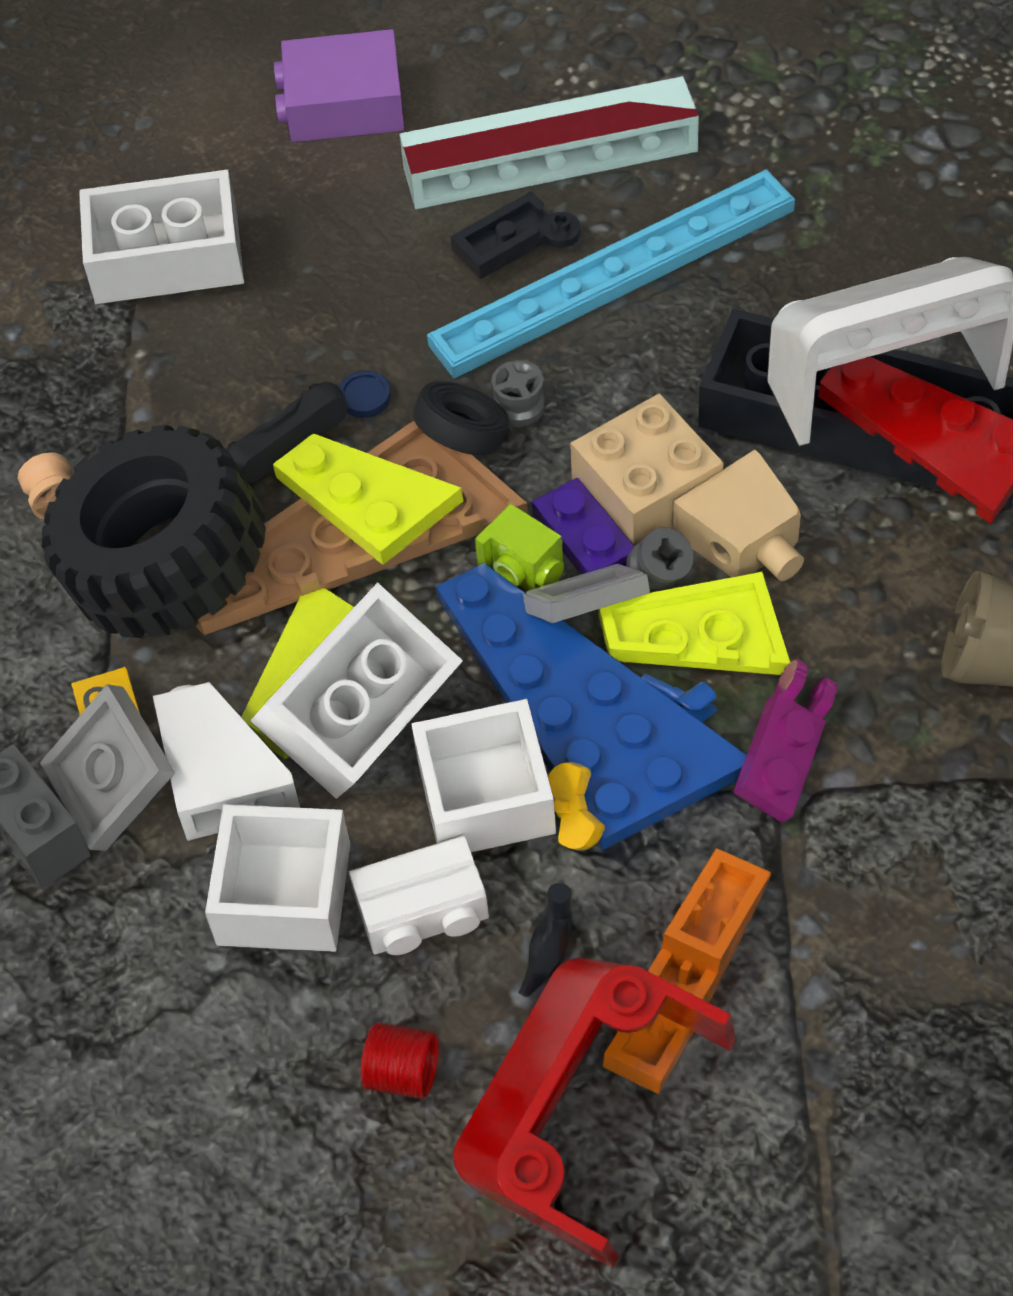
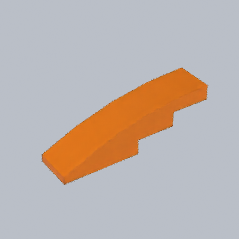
[603,848,771,1094]

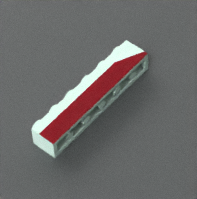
[399,76,699,210]

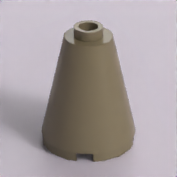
[941,571,1013,687]

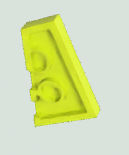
[273,434,463,565]
[598,572,790,675]
[241,588,354,759]

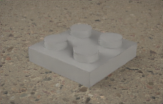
[40,684,175,851]

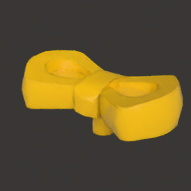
[548,762,605,851]

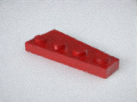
[819,357,1013,525]

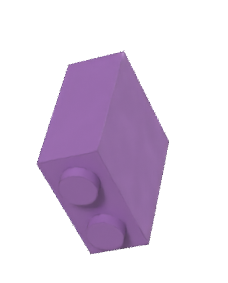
[274,29,404,142]

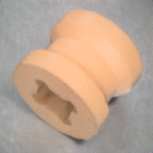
[18,452,72,519]

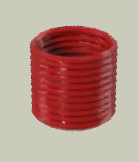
[361,1021,439,1100]

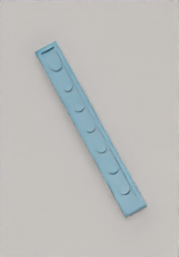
[427,169,795,379]

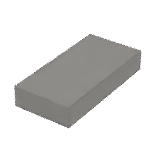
[523,564,650,623]

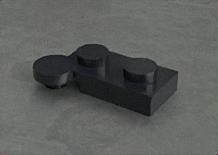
[450,191,581,279]

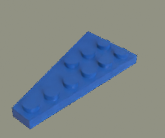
[435,563,746,850]

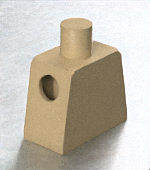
[673,450,804,581]

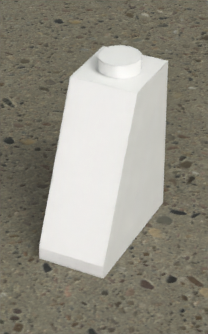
[153,682,300,841]

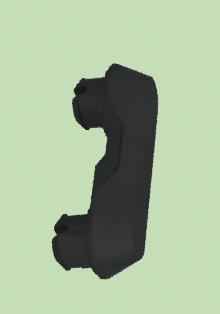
[226,382,347,485]

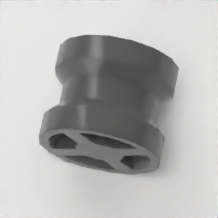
[491,360,545,427]
[626,527,693,593]

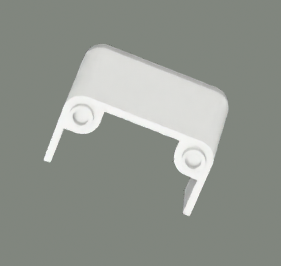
[768,257,1013,446]

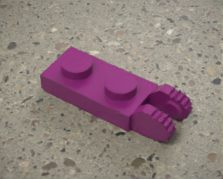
[733,658,838,823]

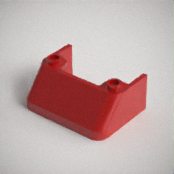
[453,958,736,1268]

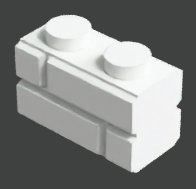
[349,835,489,955]

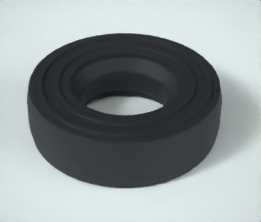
[413,381,509,455]

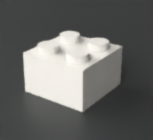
[411,699,556,852]
[205,804,350,952]

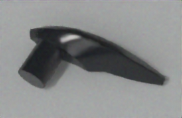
[518,883,572,997]

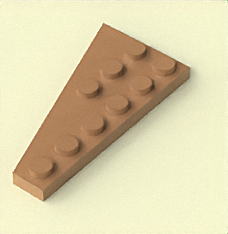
[196,421,528,636]

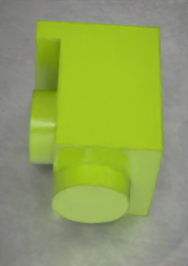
[475,503,564,591]

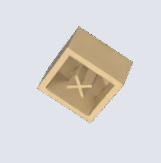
[570,393,723,547]

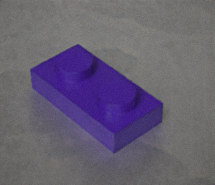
[532,477,634,575]

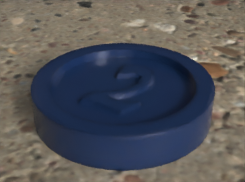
[339,371,391,418]

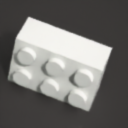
[79,170,244,304]
[250,582,463,799]

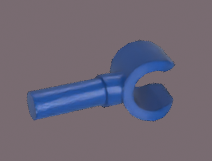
[641,673,718,722]

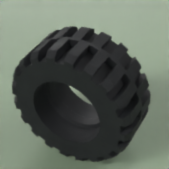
[42,425,266,639]

